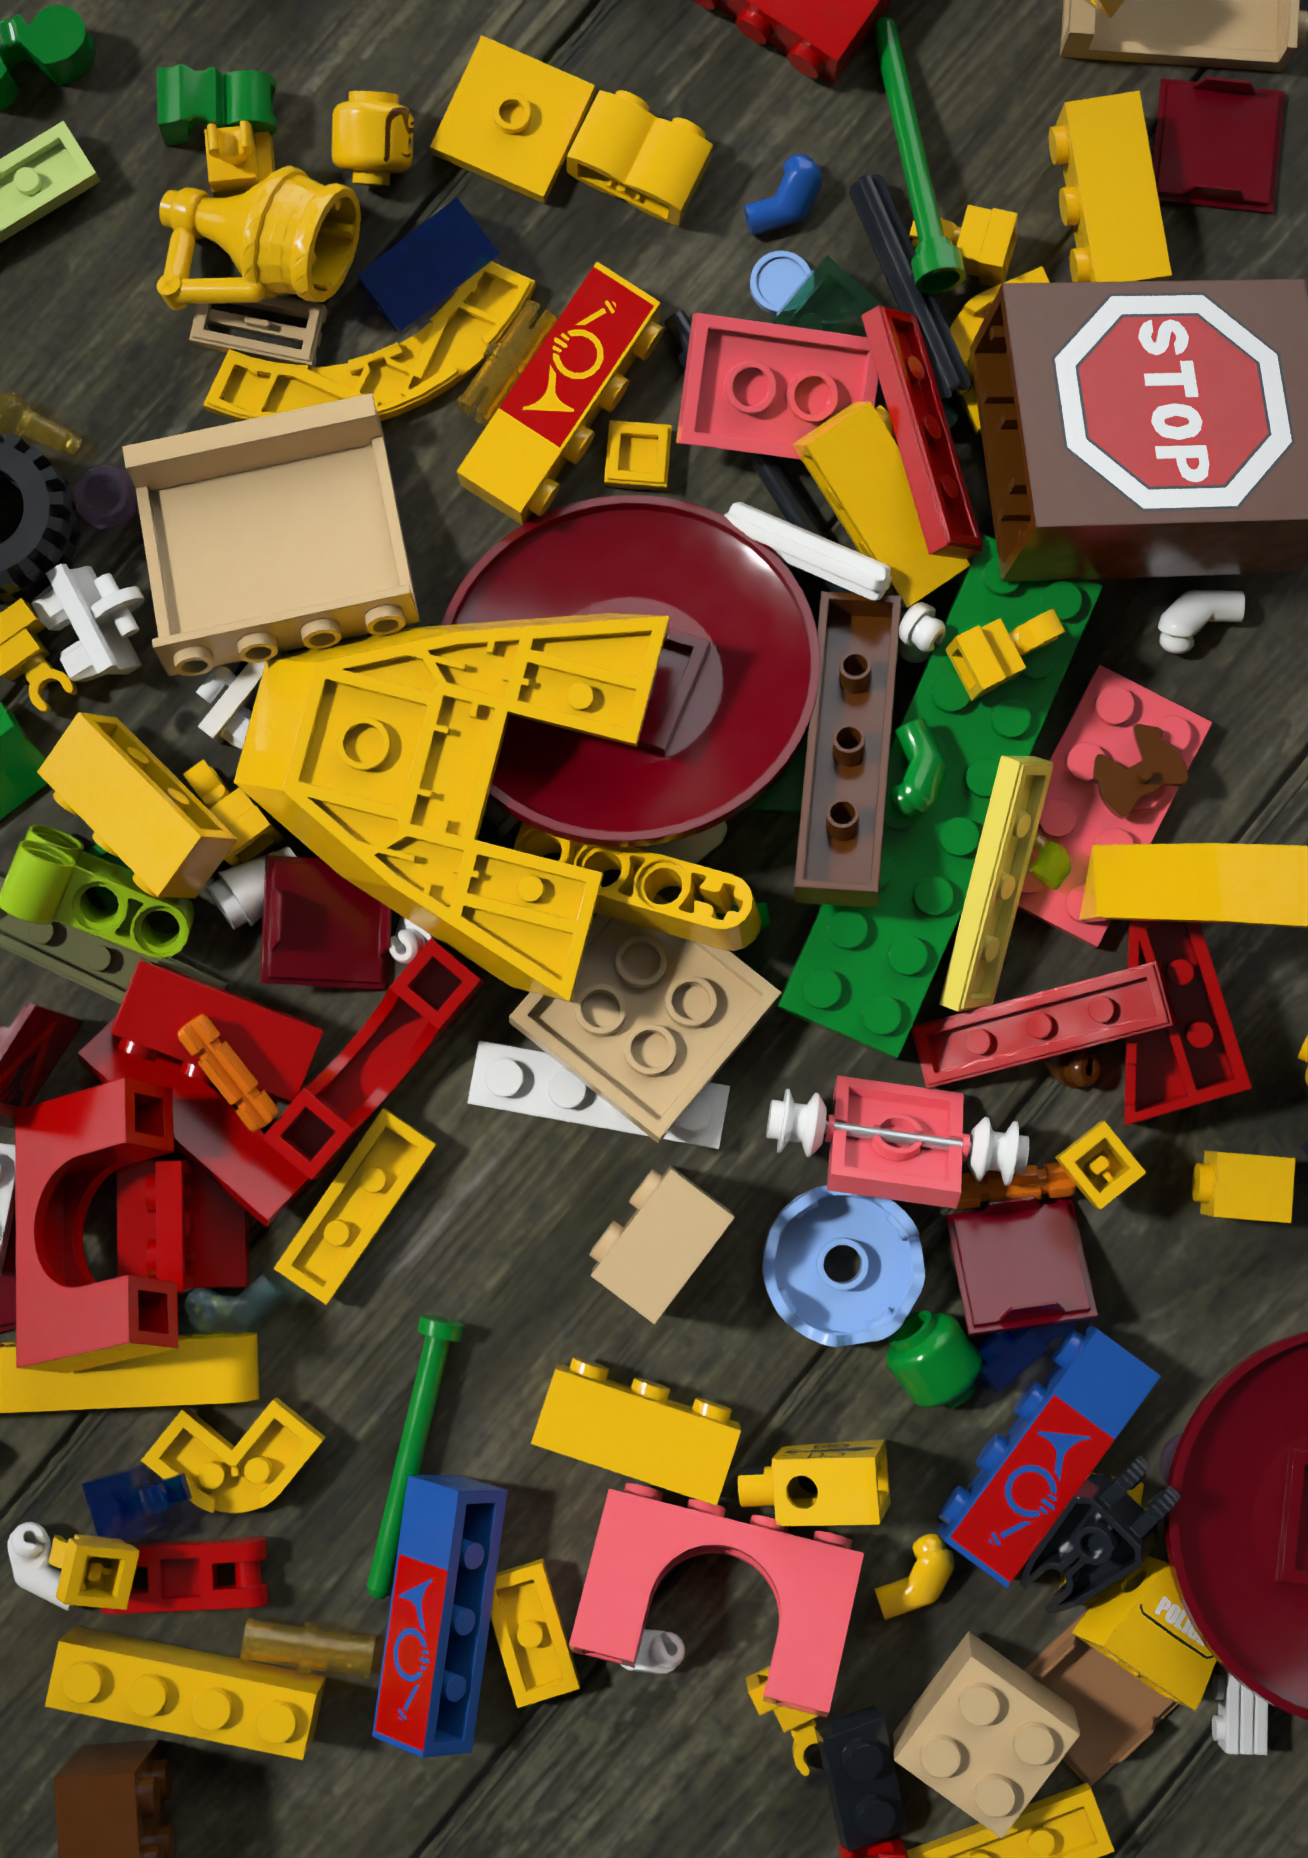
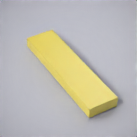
[939,756,1053,1012]

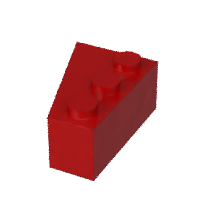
[1124,920,1252,1125]

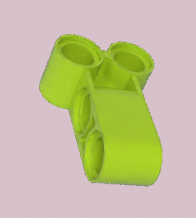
[0,825,195,959]

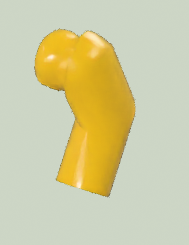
[874,1534,954,1620]

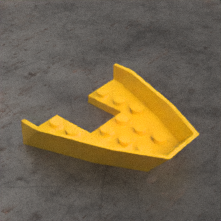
[234,613,671,1003]
[1079,843,1308,928]

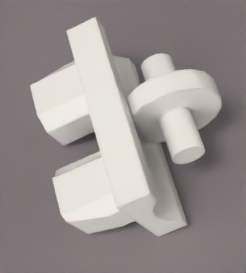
[31,563,145,682]
[196,651,289,750]

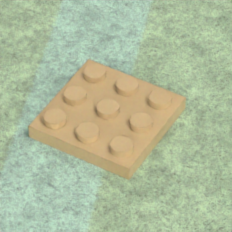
[509,894,782,1144]

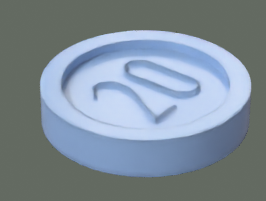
[750,251,813,316]

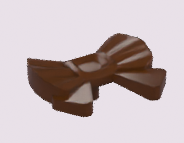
[1093,724,1189,819]

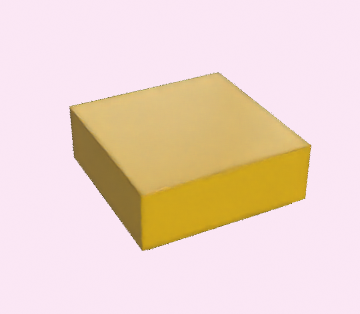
[604,420,672,492]

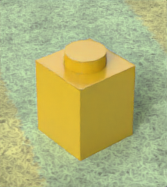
[1192,1150,1296,1223]

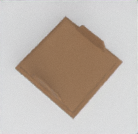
[1023,1607,1178,1787]

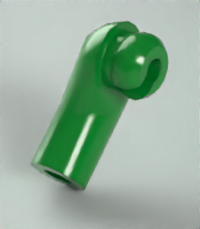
[889,717,947,817]

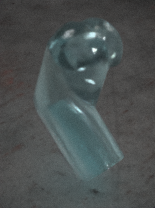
[184,1273,285,1334]

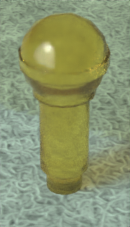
[0,392,82,455]

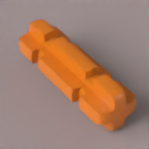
[178,1014,278,1132]
[957,1162,1076,1209]

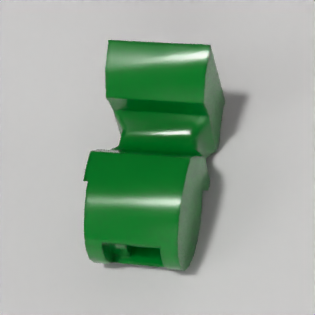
[0,5,96,111]
[157,64,277,146]

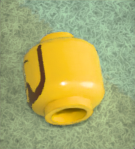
[331,91,414,186]

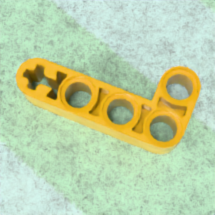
[514,822,762,951]

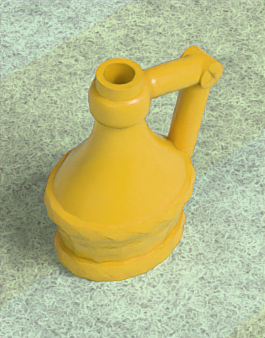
[157,166,361,311]

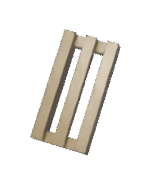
[189,295,327,368]

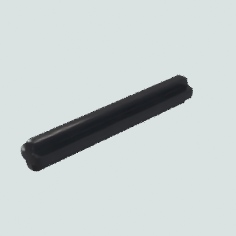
[849,174,973,402]

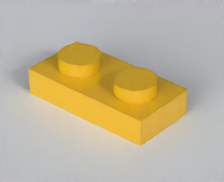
[490,1559,580,1708]

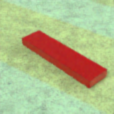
[861,305,983,559]
[911,961,1178,1088]
[77,1018,311,1227]

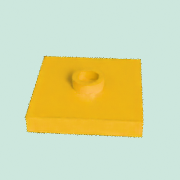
[430,35,596,204]

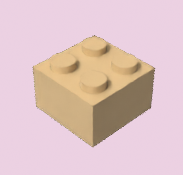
[589,1165,735,1324]
[893,1631,1080,1838]

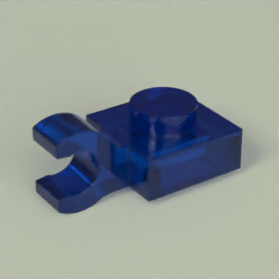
[977,1321,1077,1392]
[82,1464,192,1540]

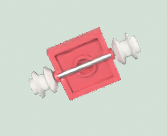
[766,1075,1029,1209]

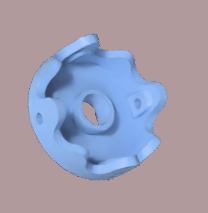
[762,1185,925,1347]

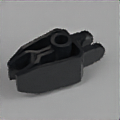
[1020,1455,1181,1613]

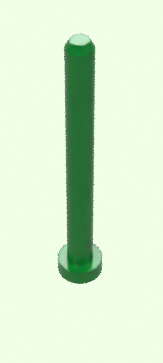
[366,1314,464,1599]

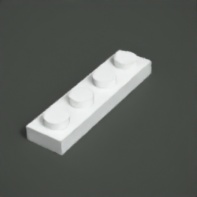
[467,1041,730,1149]

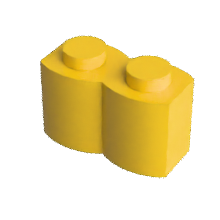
[567,90,713,226]

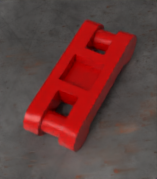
[101,1536,269,1614]

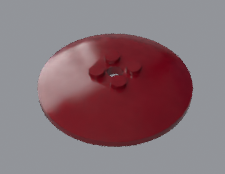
[441,495,820,847]
[1164,1331,1308,1720]

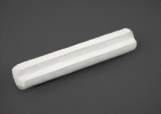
[724,502,892,601]

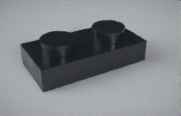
[814,1705,908,1852]

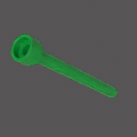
[872,16,966,294]

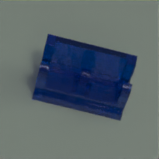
[356,197,500,334]

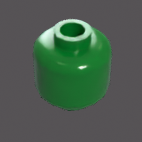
[886,1310,982,1408]

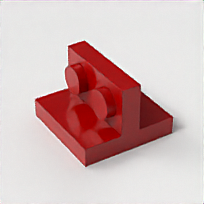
[116,1159,250,1293]

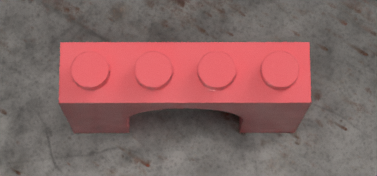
[569,1483,864,1718]

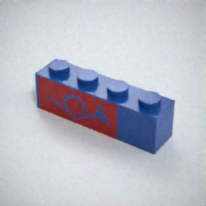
[937,1323,1161,1588]
[372,1474,508,1758]

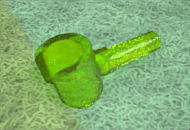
[1027,831,1071,890]

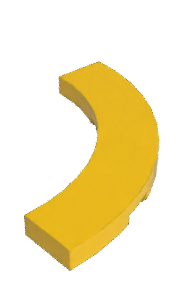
[203,256,536,422]

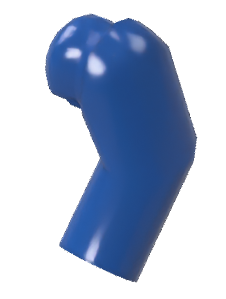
[743,154,822,236]

